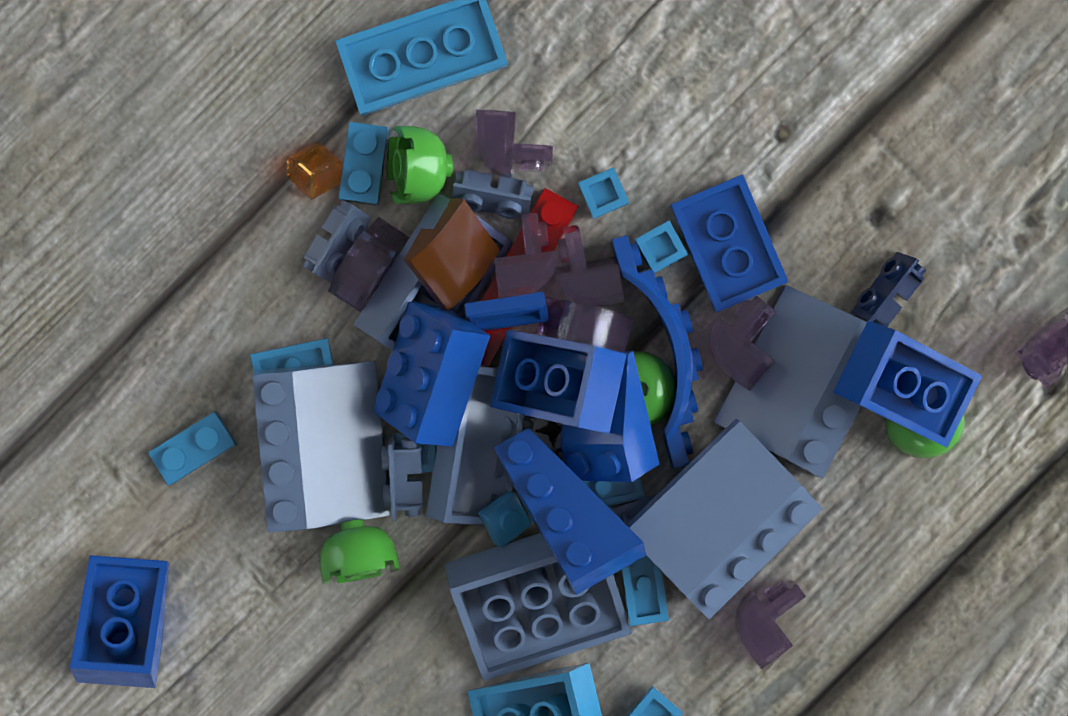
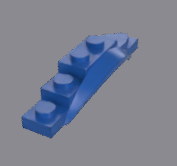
[611,235,703,468]

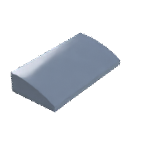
[426,365,525,525]

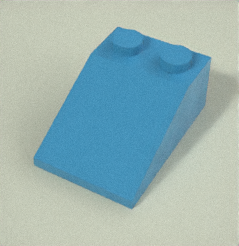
[467,663,602,716]

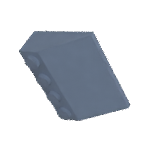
[713,285,867,479]
[252,360,390,533]
[626,418,823,619]
[445,533,632,681]

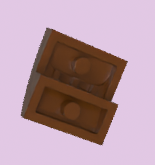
[404,198,500,311]

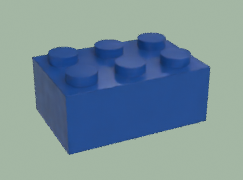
[373,302,490,447]
[490,329,627,434]

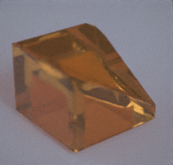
[287,142,342,200]

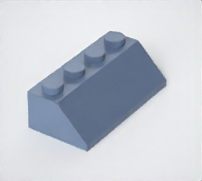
[353,193,513,350]

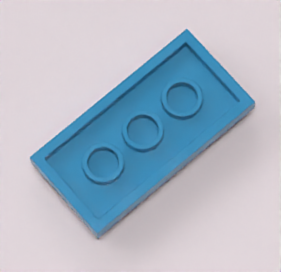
[335,0,508,117]

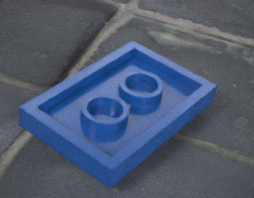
[670,174,789,313]

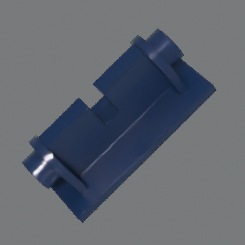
[850,252,926,327]

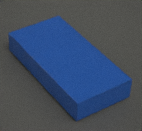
[465,292,549,331]

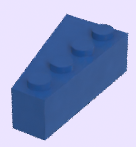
[494,428,646,595]

